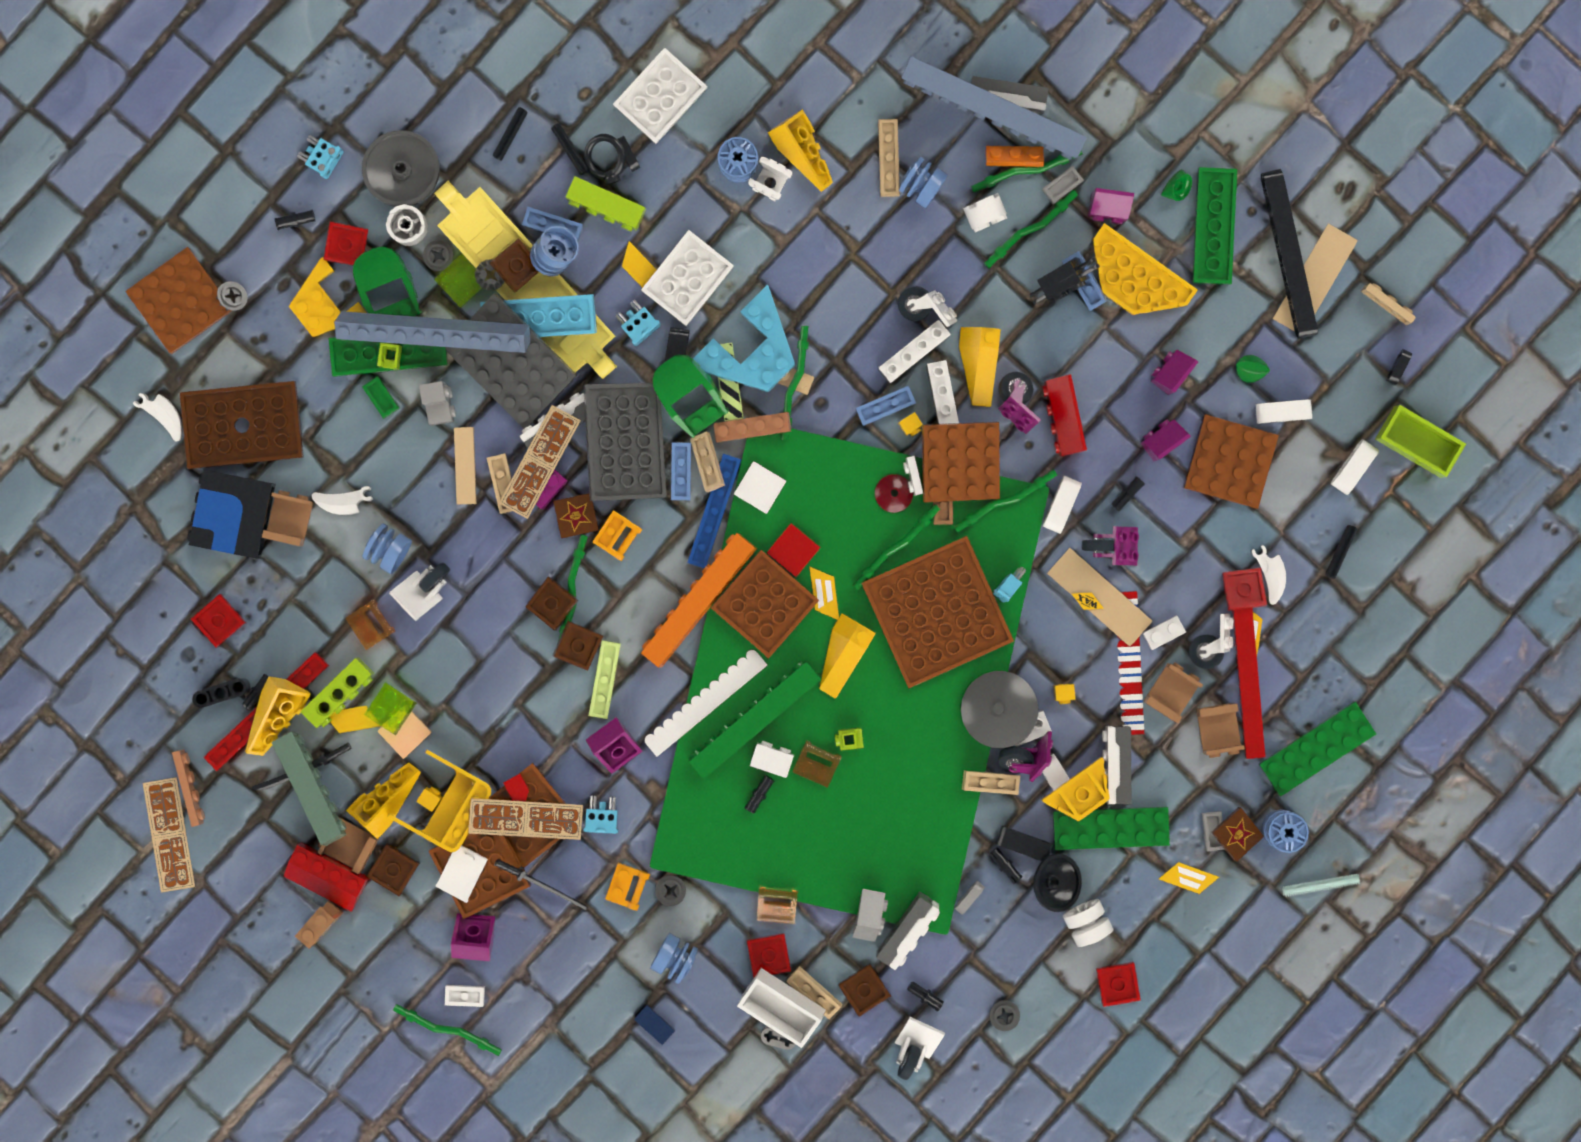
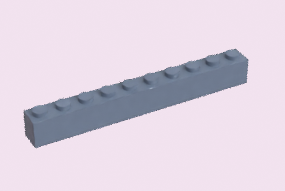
[901,56,1087,160]
[334,311,530,353]

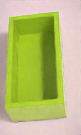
[1375,405,1466,478]

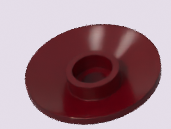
[875,474,913,513]

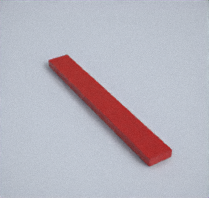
[1232,608,1266,759]
[203,652,329,771]

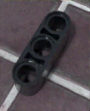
[664,327,690,362]
[192,678,250,708]
[995,826,1053,861]

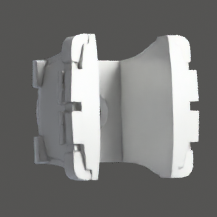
[748,157,792,202]

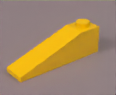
[768,109,833,192]
[959,327,1001,407]
[819,613,876,699]
[245,676,311,756]
[346,763,421,839]

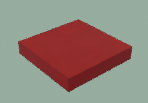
[323,222,368,266]
[767,523,821,577]
[1222,568,1267,611]
[191,594,246,648]
[747,933,791,978]
[1096,962,1141,1007]

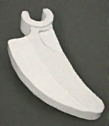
[133,393,182,441]
[312,486,373,515]
[1251,545,1286,605]

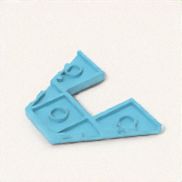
[693,285,795,392]

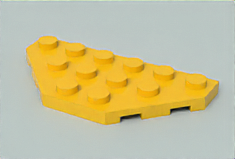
[1092,223,1198,315]

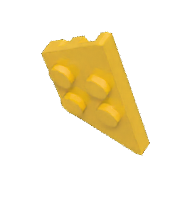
[1041,757,1110,821]

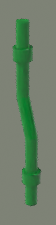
[971,150,1083,193]
[984,190,1078,268]
[781,326,809,441]
[953,469,1057,533]
[852,504,940,590]
[557,535,588,644]
[393,1004,502,1056]

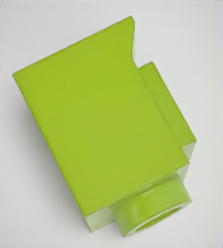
[377,343,402,370]
[835,728,864,750]

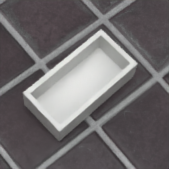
[737,968,826,1048]

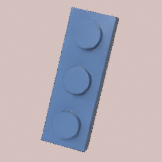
[522,207,583,241]
[1062,251,1108,311]
[856,386,916,426]
[671,442,691,501]

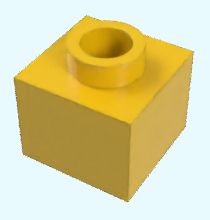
[898,412,923,437]
[1053,683,1076,704]
[416,787,443,812]

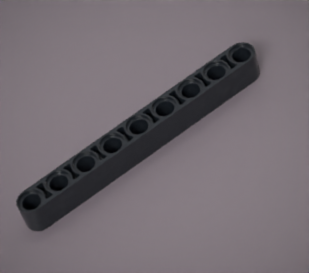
[1261,169,1318,339]

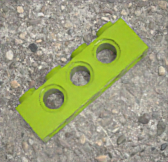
[300,657,375,728]

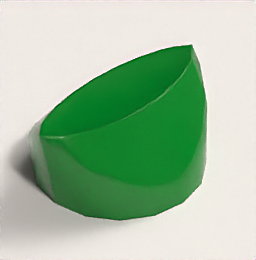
[1161,169,1192,201]
[1236,355,1270,383]

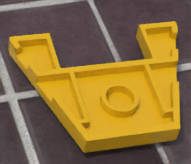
[289,257,367,337]

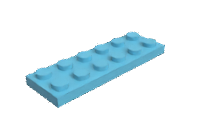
[480,294,597,337]

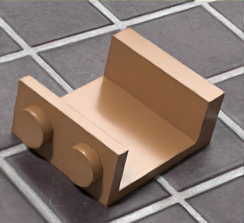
[262,490,313,546]
[1143,662,1203,723]
[1196,703,1245,758]
[317,817,379,874]
[295,900,343,949]

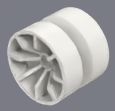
[1063,899,1114,947]

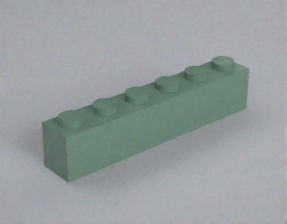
[271,731,347,846]

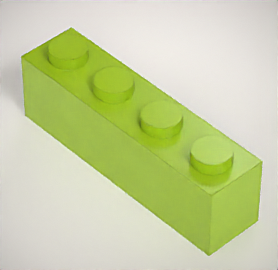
[565,176,646,232]

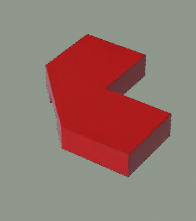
[503,773,530,802]

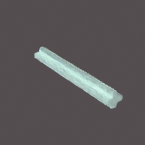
[1282,874,1360,897]

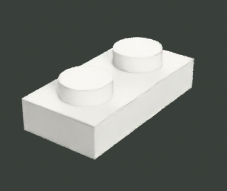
[903,456,923,496]
[1143,615,1186,650]
[445,985,485,1007]

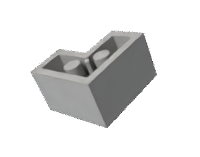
[419,381,456,426]
[852,889,888,942]

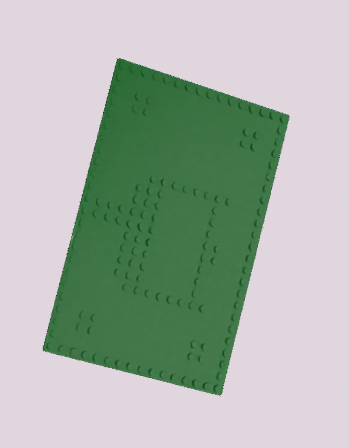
[650,428,1049,935]

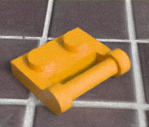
[593,510,643,561]
[605,862,650,911]

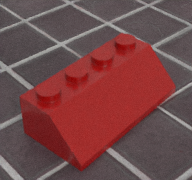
[1042,374,1087,457]
[283,842,369,912]

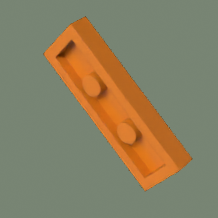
[985,146,1044,167]

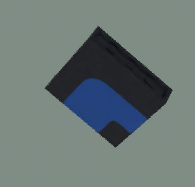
[187,470,276,559]

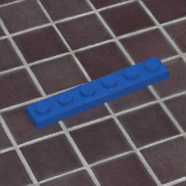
[687,454,741,568]

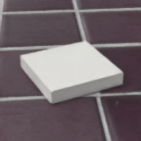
[734,461,786,514]

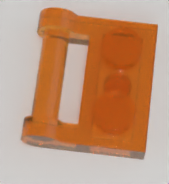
[345,599,396,650]
[792,740,842,788]
[757,887,798,924]

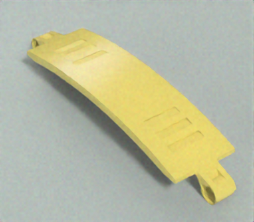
[434,181,617,379]

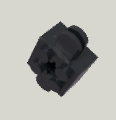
[1029,257,1100,305]

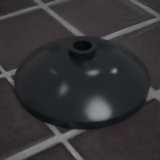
[1033,854,1082,912]

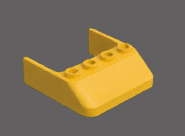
[387,749,491,852]

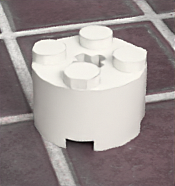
[963,193,1007,232]
[386,204,428,246]

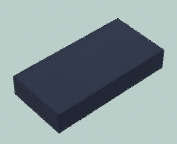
[634,1004,675,1045]

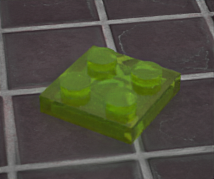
[434,254,486,308]
[364,682,417,735]

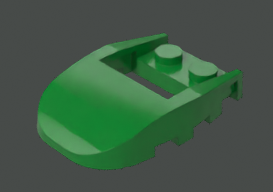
[353,247,422,316]
[652,355,729,438]

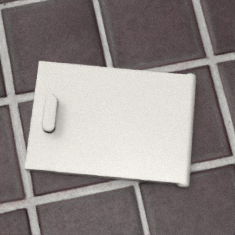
[436,845,488,903]

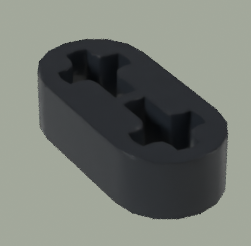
[618,136,640,172]
[1386,349,1412,385]

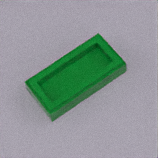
[362,376,400,419]

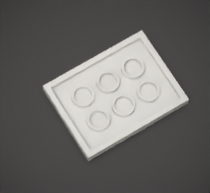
[613,48,707,144]
[641,230,734,327]

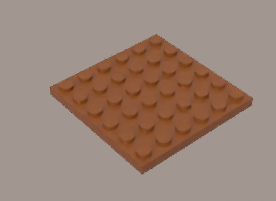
[862,536,1014,688]

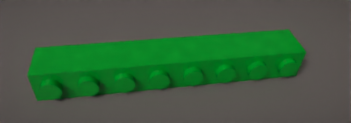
[689,661,821,779]

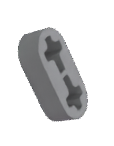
[954,881,985,915]
[761,1026,796,1050]

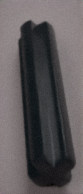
[493,107,528,161]
[551,123,588,175]
[1325,525,1357,579]

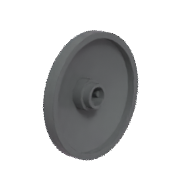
[362,130,440,207]
[961,671,1039,748]

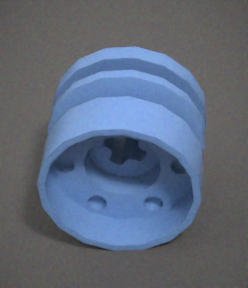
[718,137,758,183]
[899,157,948,209]
[530,226,579,276]
[362,523,412,574]
[1262,809,1309,853]
[650,933,698,984]

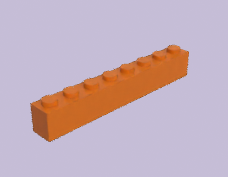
[641,533,757,668]

